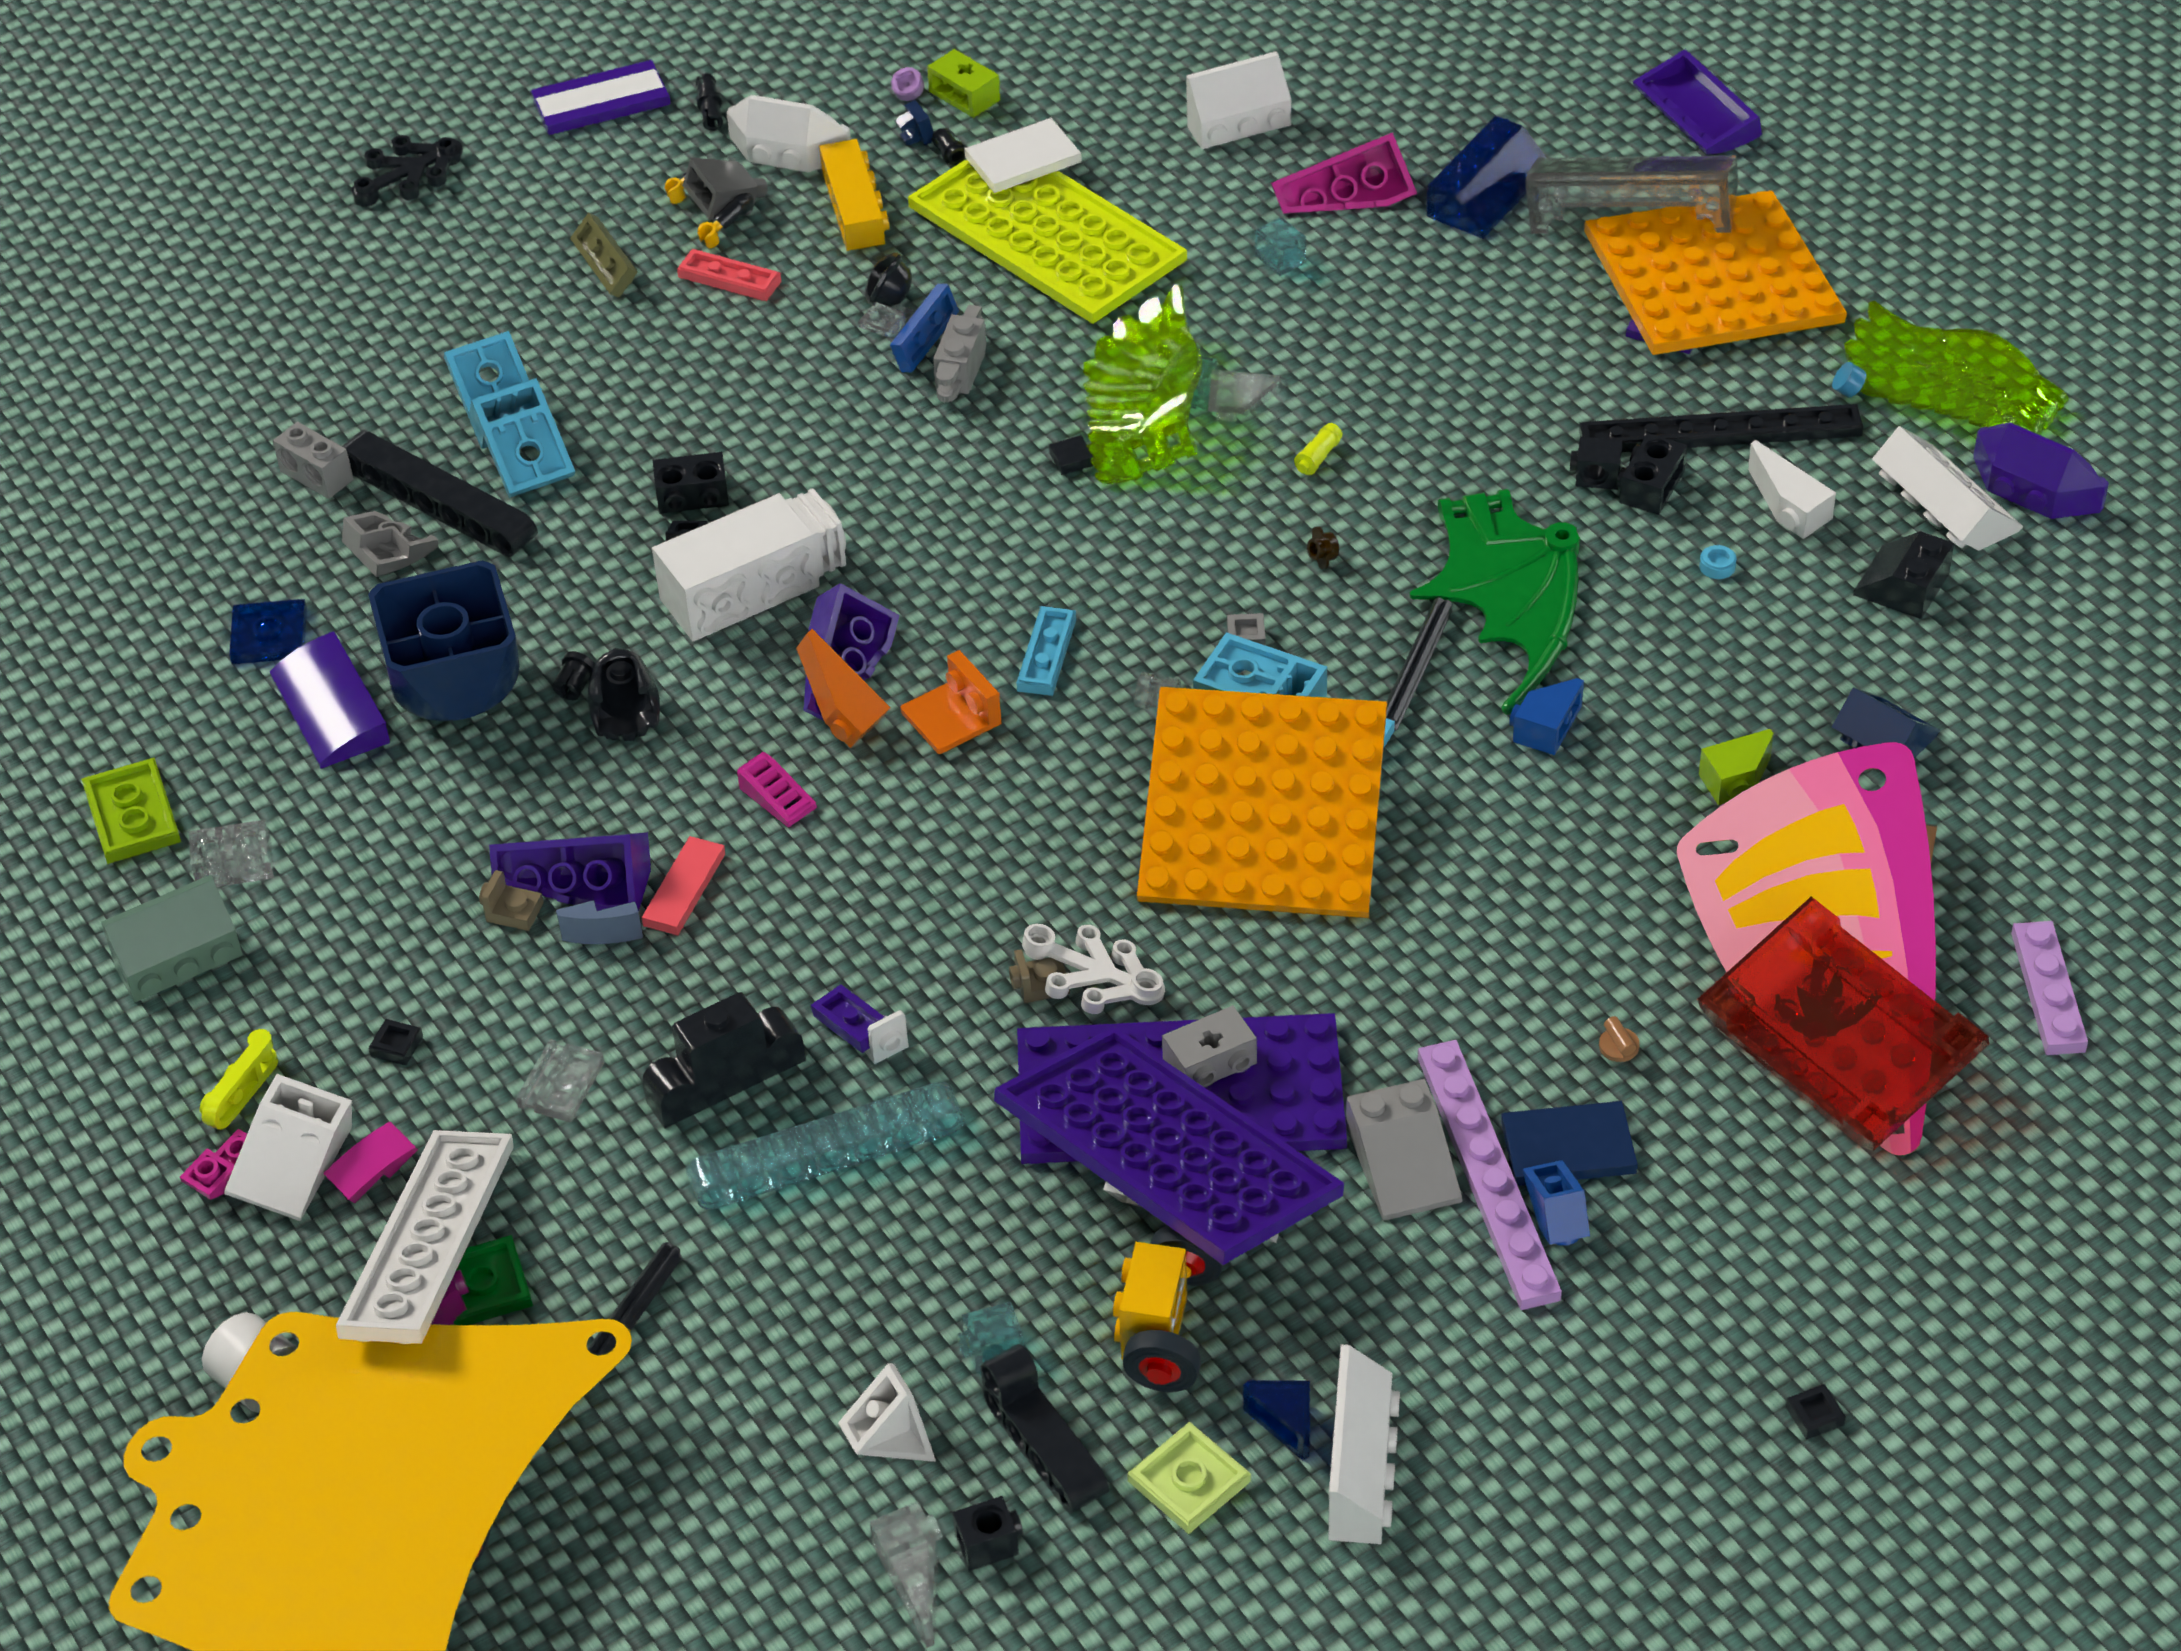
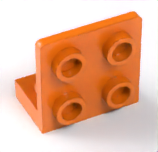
[901,650,1002,754]

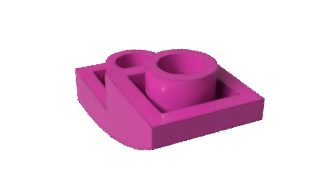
[323,1122,418,1204]
[180,1128,247,1200]

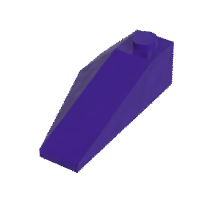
[803,583,899,721]
[489,832,651,911]

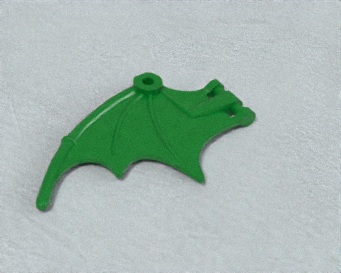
[1409,489,1580,715]

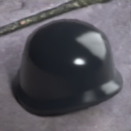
[865,252,912,308]

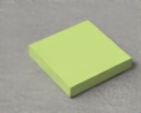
[1127,1422,1251,1534]

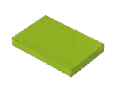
[81,758,181,864]

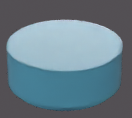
[1699,545,1737,579]

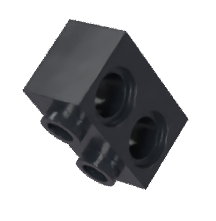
[1616,433,1687,515]
[653,452,729,514]

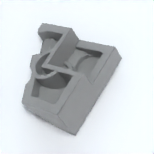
[342,511,438,577]

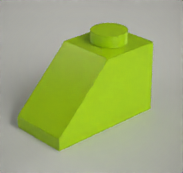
[1699,729,1774,806]

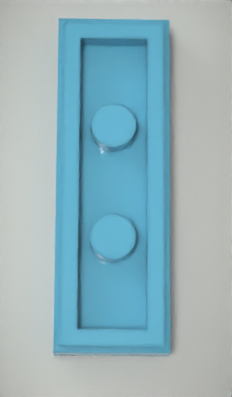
[1016,606,1076,696]

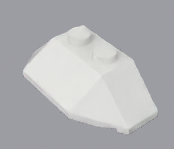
[727,95,851,172]

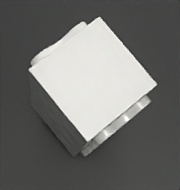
[652,488,846,642]

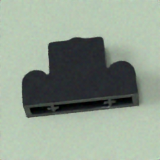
[642,992,806,1129]

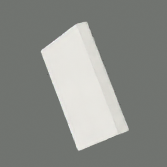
[964,118,1081,193]

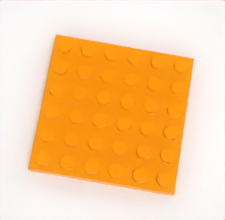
[1584,190,1847,355]
[1137,687,1387,918]

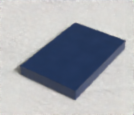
[1501,1101,1638,1186]

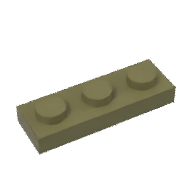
[570,213,638,298]

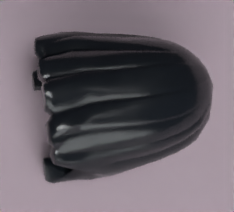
[588,648,660,741]

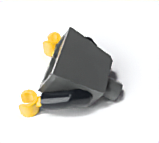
[665,158,767,249]

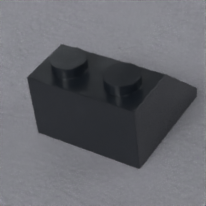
[1853,531,1954,619]

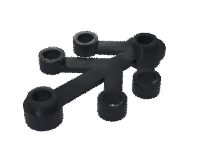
[352,135,463,207]

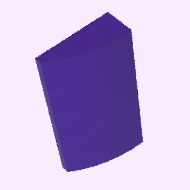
[1633,49,1762,154]
[269,631,390,769]

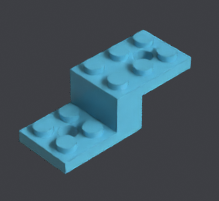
[444,331,575,498]
[1193,632,1395,747]

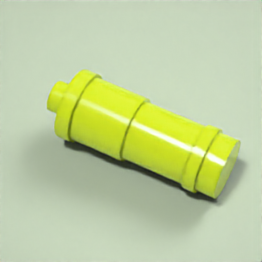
[1294,423,1343,475]

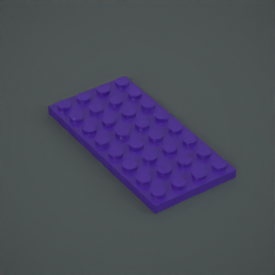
[1017,1013,1347,1164]
[994,1026,1344,1265]

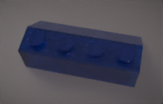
[1426,115,1551,239]

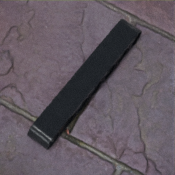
[342,430,538,557]

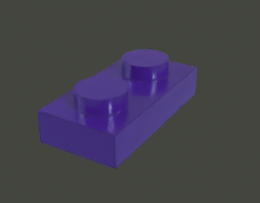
[811,984,885,1053]

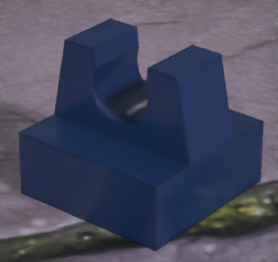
[895,100,936,146]

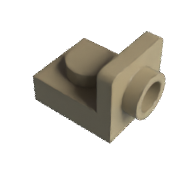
[479,870,544,931]
[1009,949,1070,1004]

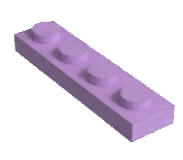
[2011,921,2088,1055]

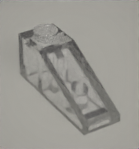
[870,1501,942,1648]

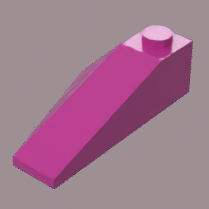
[1271,132,1417,214]

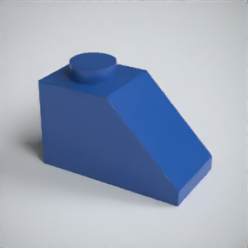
[1509,678,1584,755]
[1523,1160,1590,1246]

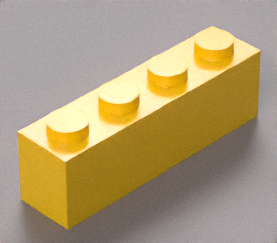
[819,139,890,251]

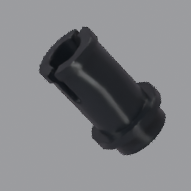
[932,128,966,165]

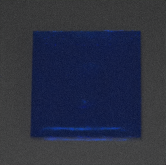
[229,599,307,664]

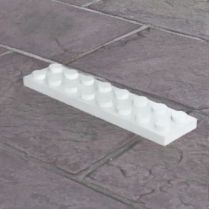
[336,1130,514,1344]

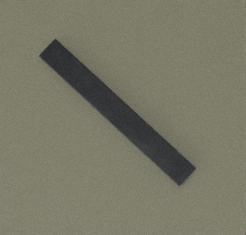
[1579,404,1863,452]

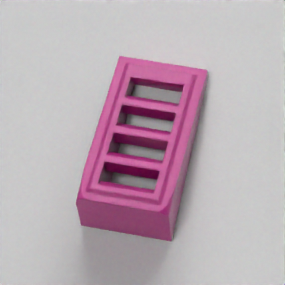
[737,752,817,828]

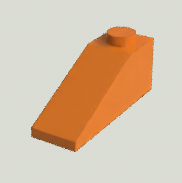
[796,629,891,748]

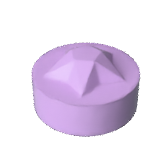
[891,67,924,101]

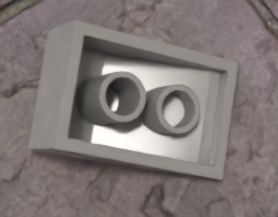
[1346,1079,1462,1221]

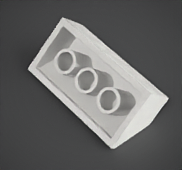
[1872,426,2023,551]
[1328,1345,1400,1544]

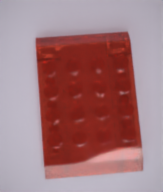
[1698,896,1990,1151]

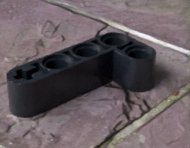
[980,1343,1109,1513]

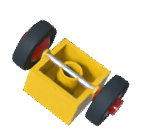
[1113,1225,1223,1392]

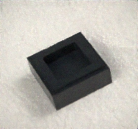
[1049,435,1094,475]
[368,1019,423,1066]
[1785,1384,1846,1440]

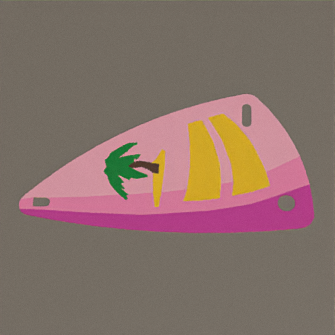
[1677,742,1936,1156]

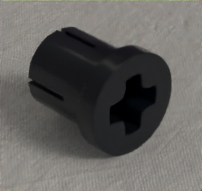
[552,651,595,701]

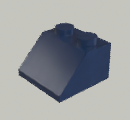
[1832,687,1940,758]

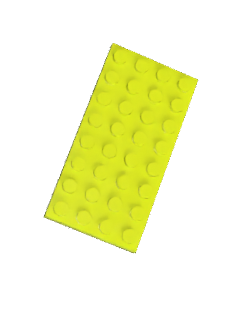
[908,159,1187,324]

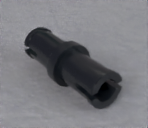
[695,73,723,131]

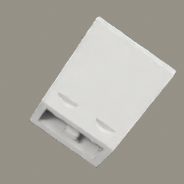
[224,1074,352,1221]

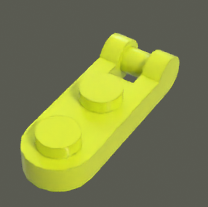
[200,1029,278,1130]

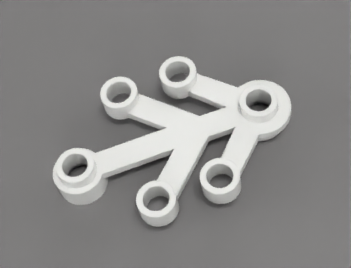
[1022,924,1165,1014]

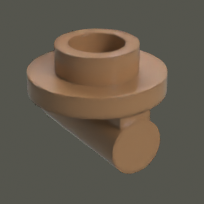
[1599,1016,1640,1062]

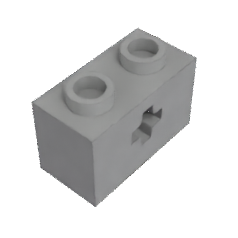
[1162,1005,1257,1087]

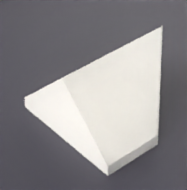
[838,1363,936,1462]

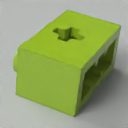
[927,49,1001,118]

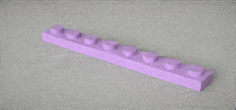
[1418,1040,1562,1310]

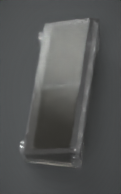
[1525,156,1738,234]

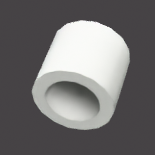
[202,1312,297,1413]

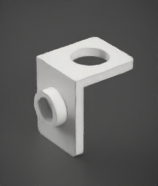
[865,1010,909,1064]

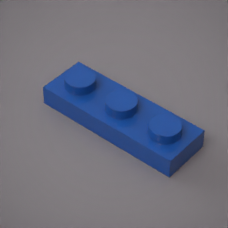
[890,284,959,373]

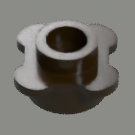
[1307,526,1339,569]

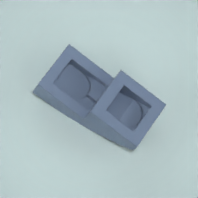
[556,900,643,944]

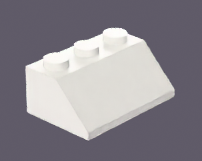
[1186,52,1291,149]

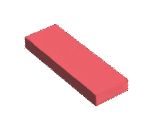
[677,249,782,302]
[641,836,725,936]

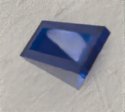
[1243,1380,1310,1462]

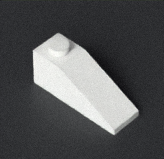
[1748,440,1836,539]

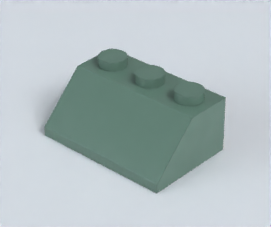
[101,875,243,1003]

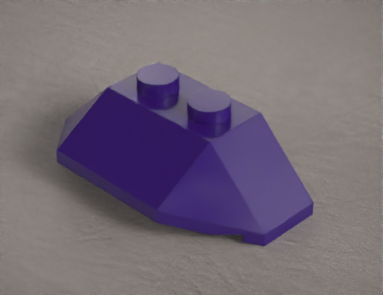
[1973,423,2109,519]

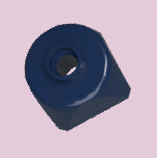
[368,560,520,721]

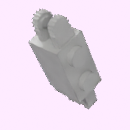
[933,305,986,403]

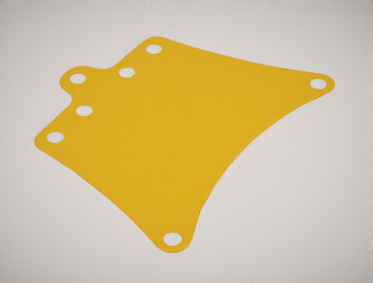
[109,1312,632,1651]

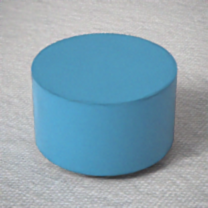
[1832,362,1866,398]

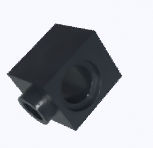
[1570,437,1622,490]
[952,1496,1023,1571]

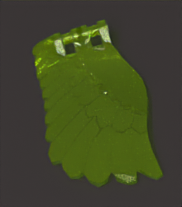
[1083,284,1202,484]
[1844,300,2069,435]

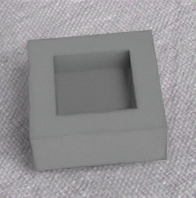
[1227,613,1266,646]

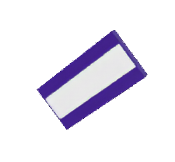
[531,60,671,135]

